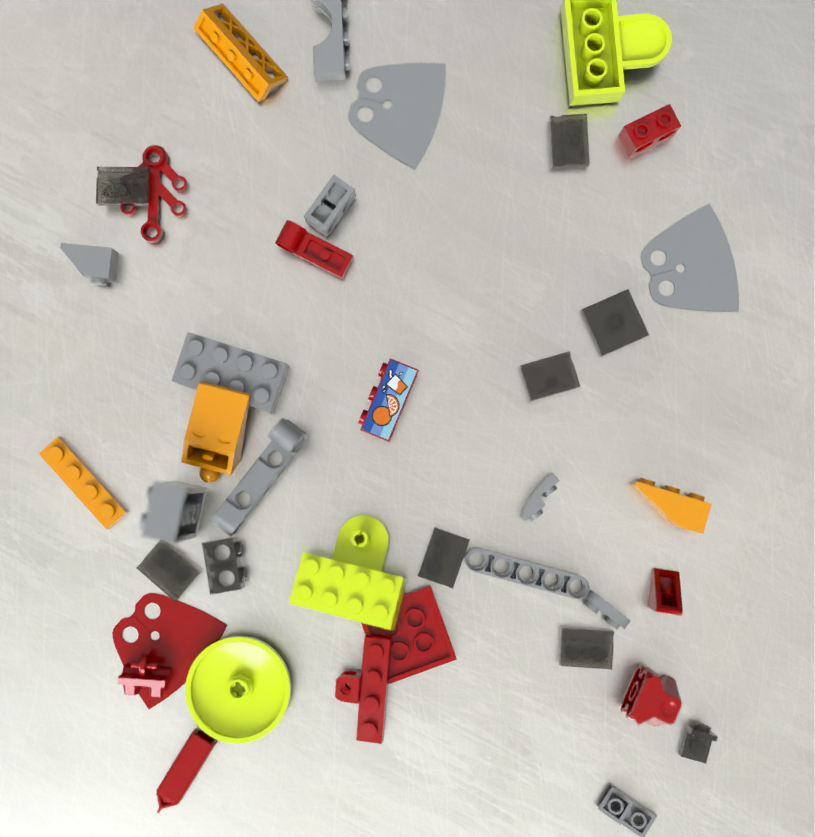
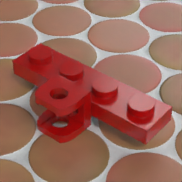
[335,635,392,744]

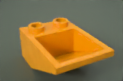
[181,381,250,483]

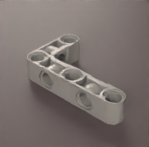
[210,418,309,536]

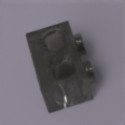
[202,536,248,595]

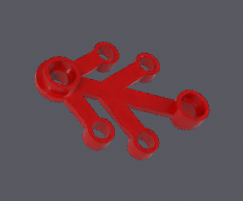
[120,145,188,243]

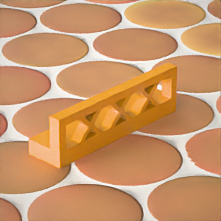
[193,3,288,102]

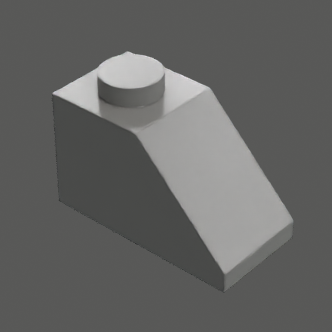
[60,243,119,286]

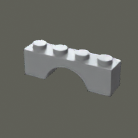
[311,0,350,81]

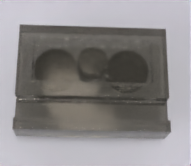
[549,114,590,169]
[96,167,150,206]
[520,351,580,402]
[418,527,470,588]
[136,541,201,602]
[559,627,614,669]

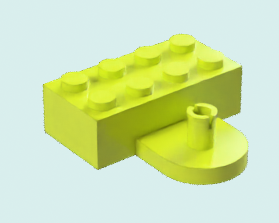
[560,0,672,106]
[289,515,407,630]

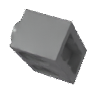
[304,175,356,237]

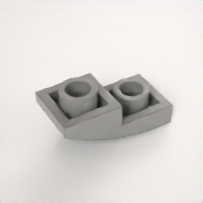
[520,473,560,522]
[598,786,657,837]

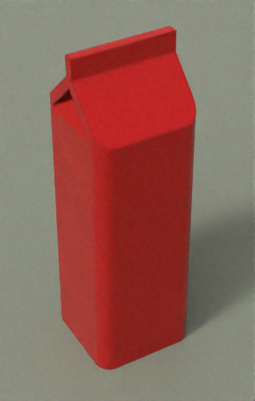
[156,728,218,813]

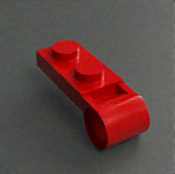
[275,220,354,279]

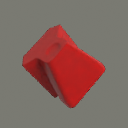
[621,665,682,726]

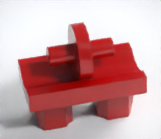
[118,654,171,697]

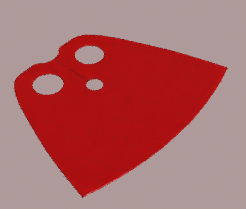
[112,593,227,709]

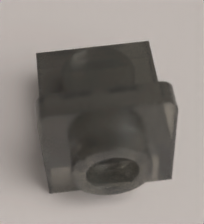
[679,722,718,763]

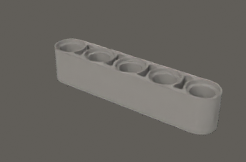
[464,547,590,599]

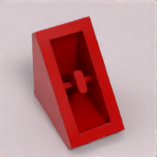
[648,568,683,616]

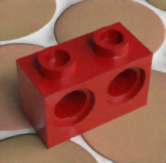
[618,104,681,157]

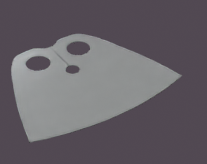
[348,63,446,169]
[641,204,739,312]

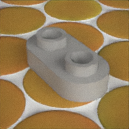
[584,590,630,630]

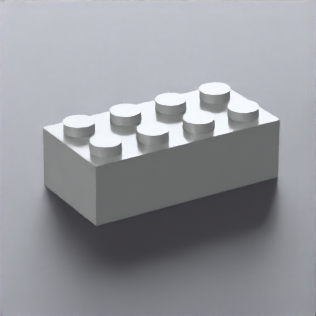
[172,332,290,414]
[139,481,207,544]

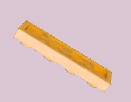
[39,437,128,530]

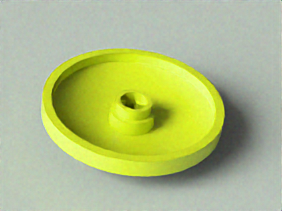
[185,636,291,744]

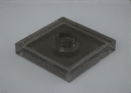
[581,289,649,357]

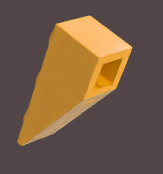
[631,478,712,534]

